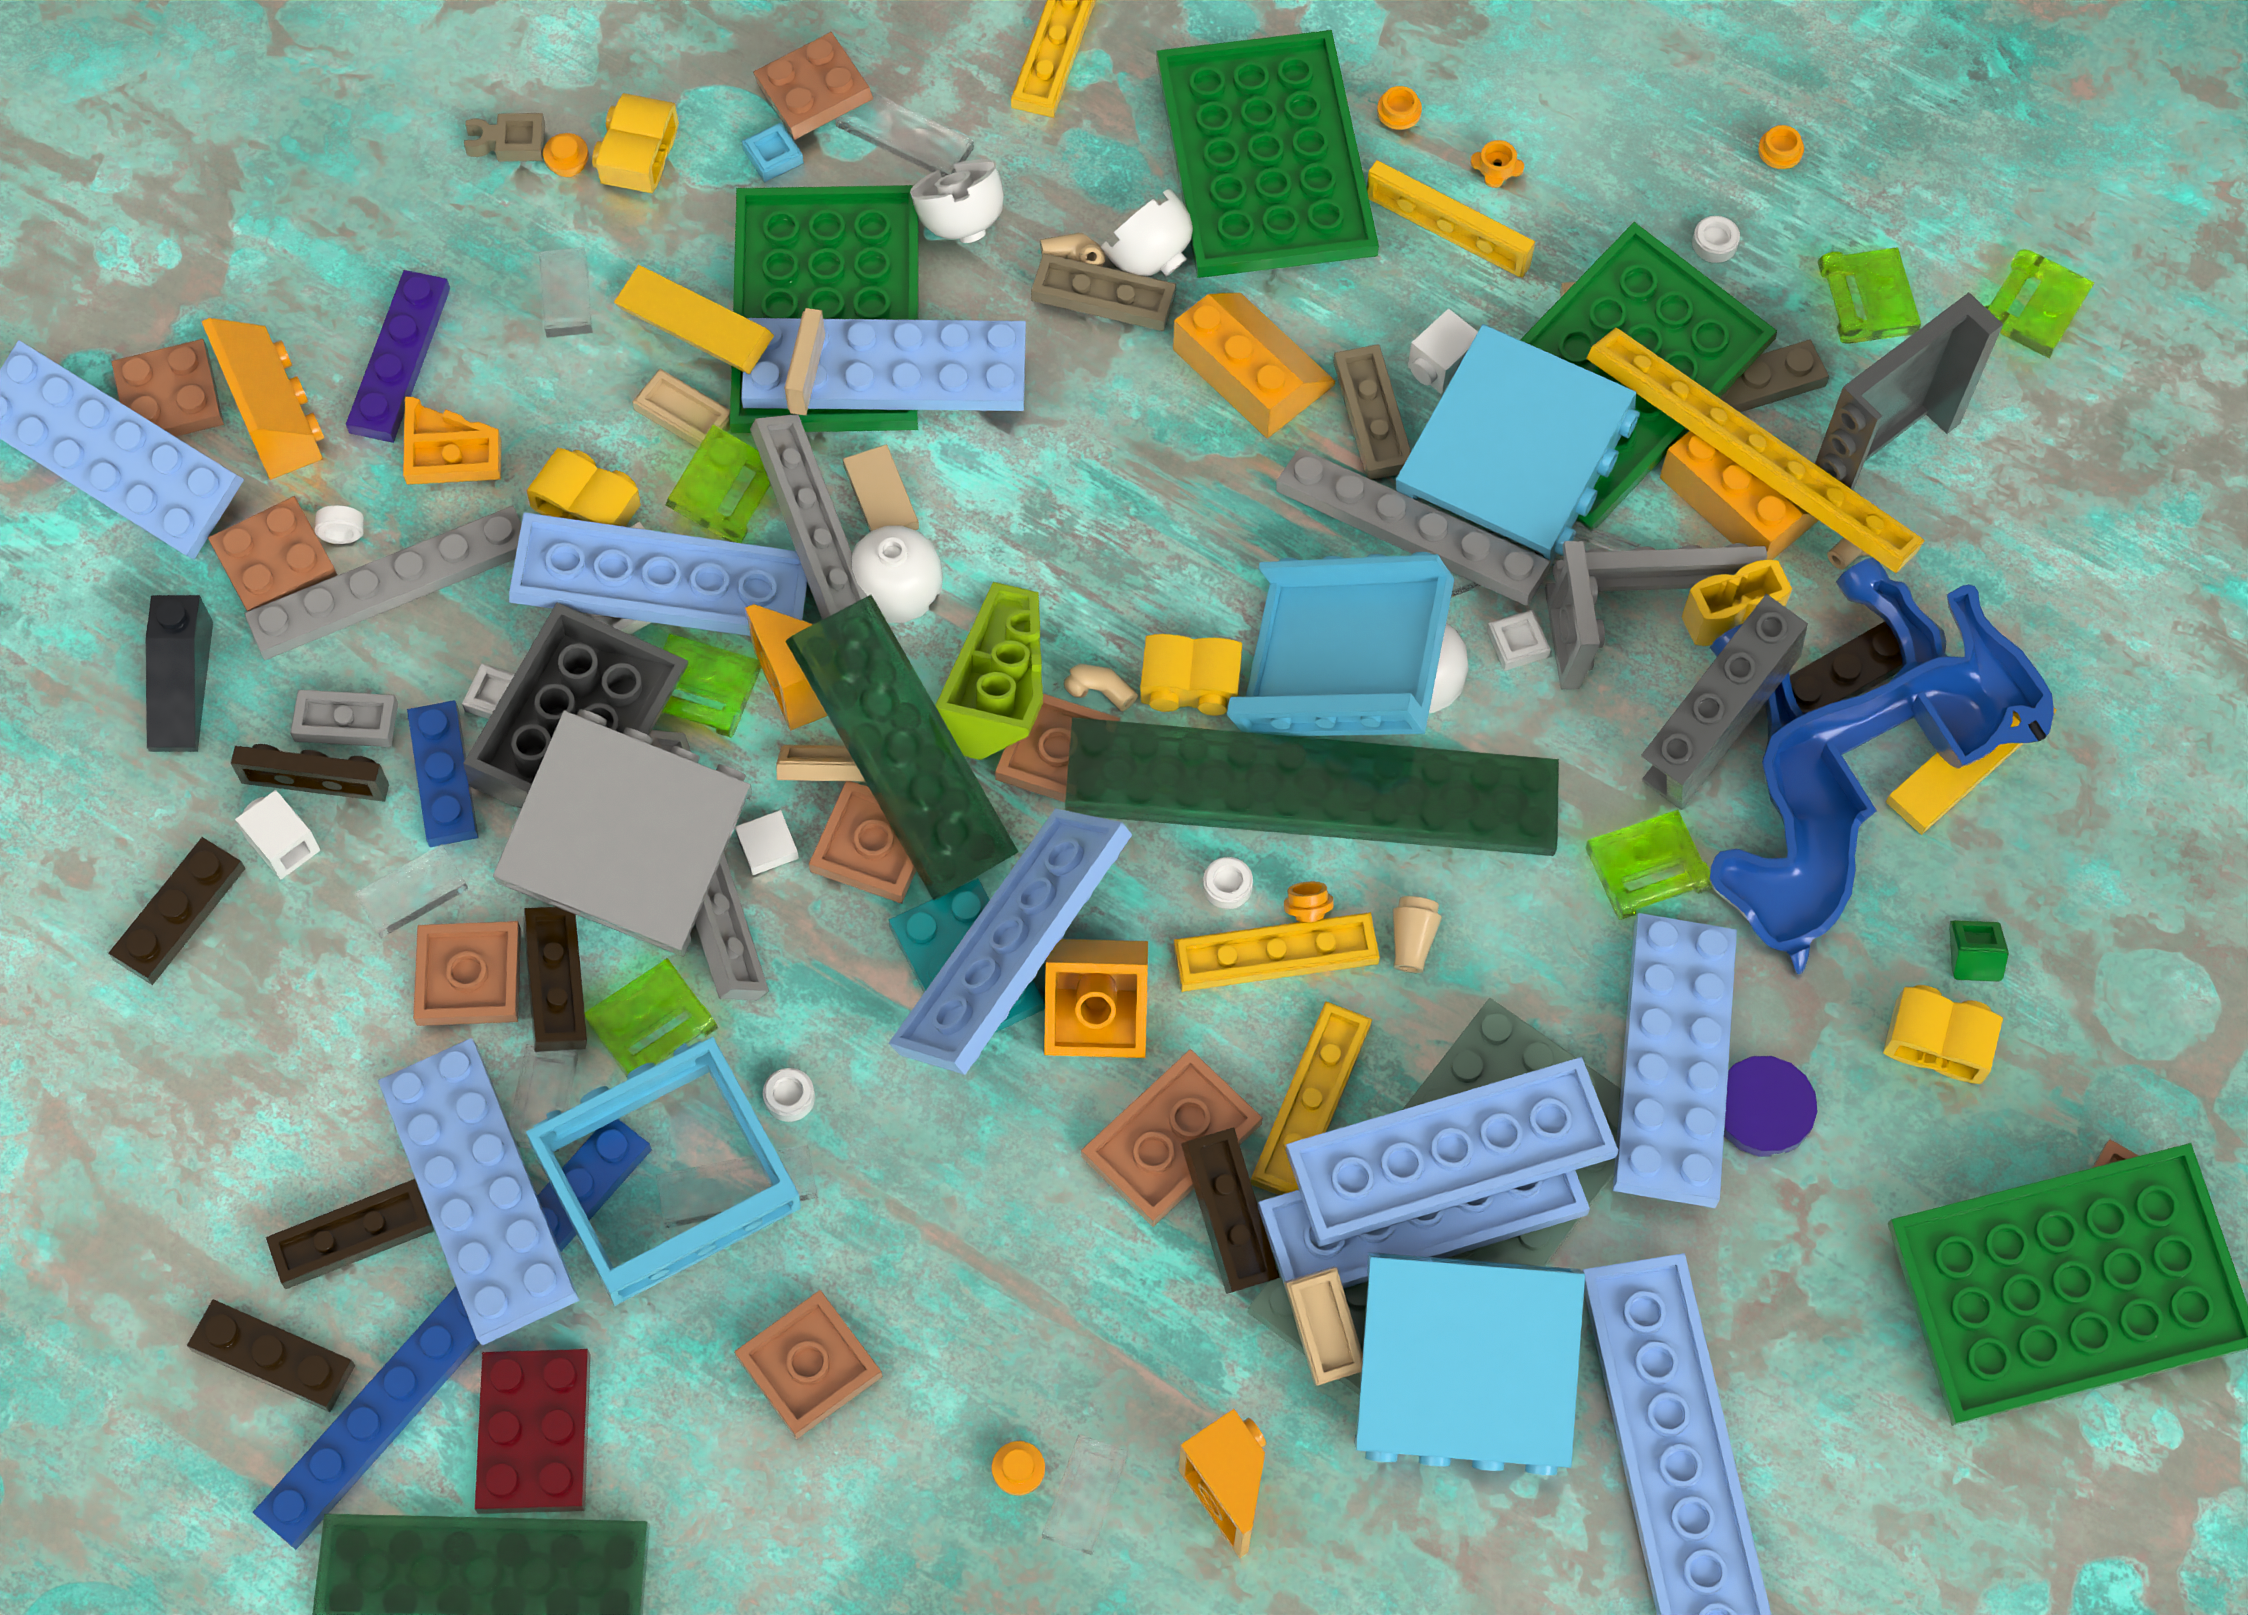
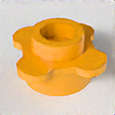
[1470,140,1524,188]

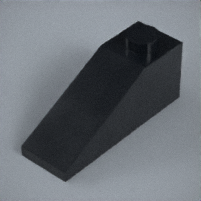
[146,595,213,752]

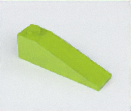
[934,582,1043,760]

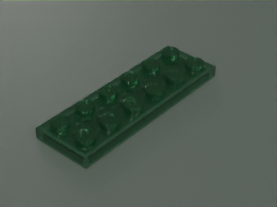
[785,595,1018,901]
[312,1514,650,1615]

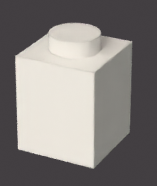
[1408,308,1478,394]
[235,790,321,880]

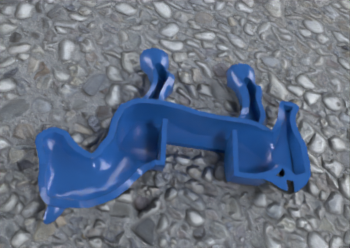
[1710,558,2054,974]

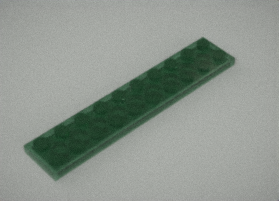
[1065,717,1559,856]

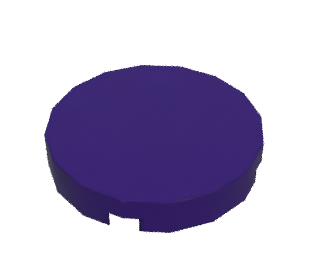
[1724,1056,1818,1157]

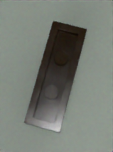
[1790,621,1903,712]
[231,744,389,802]
[108,837,246,985]
[523,907,587,1052]
[1181,1127,1280,1294]
[266,1179,435,1289]
[187,1299,355,1412]

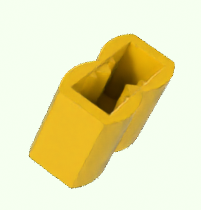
[592,93,679,194]
[527,447,641,527]
[1681,560,1792,646]
[1140,634,1242,716]
[1883,985,2003,1084]

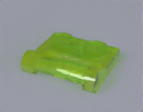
[1817,247,1921,344]
[1984,249,2095,359]
[665,425,771,543]
[662,633,761,738]
[1585,810,1713,920]
[585,958,718,1077]

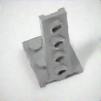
[1545,541,1767,689]

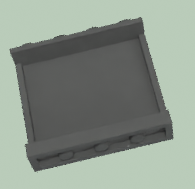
[1815,292,2003,490]
[1641,593,1808,810]

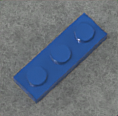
[407,700,479,847]

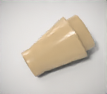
[1393,896,1442,973]

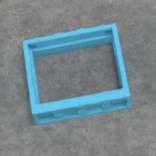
[526,1037,801,1306]

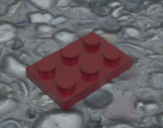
[475,1349,591,1514]

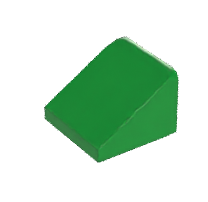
[1949,920,2009,982]

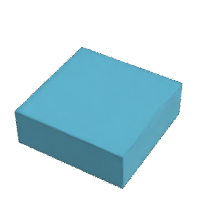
[742,122,804,182]

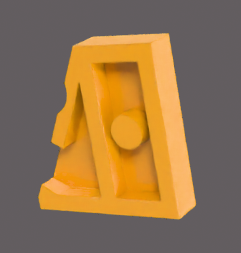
[403,397,501,485]

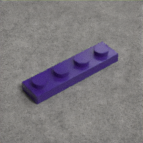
[346,270,450,443]

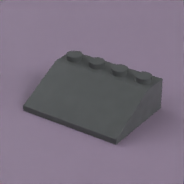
[463,602,688,808]

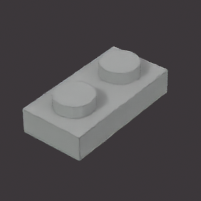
[290,690,398,747]

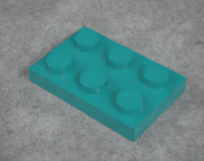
[889,878,1045,1033]

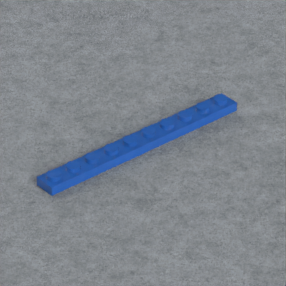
[252,1119,652,1550]

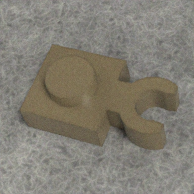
[464,113,545,162]

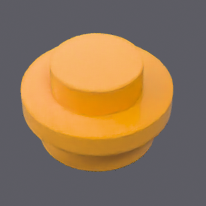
[1377,86,1422,130]
[1758,125,1804,169]
[543,133,589,177]
[1284,881,1334,922]
[992,1441,1045,1496]

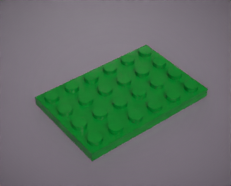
[1156,30,1379,278]
[730,185,919,433]
[1520,222,1777,535]
[1888,1143,2248,1426]

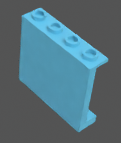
[1396,324,1640,567]
[1227,552,1454,737]
[1354,1252,1585,1475]

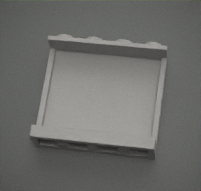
[493,709,752,957]

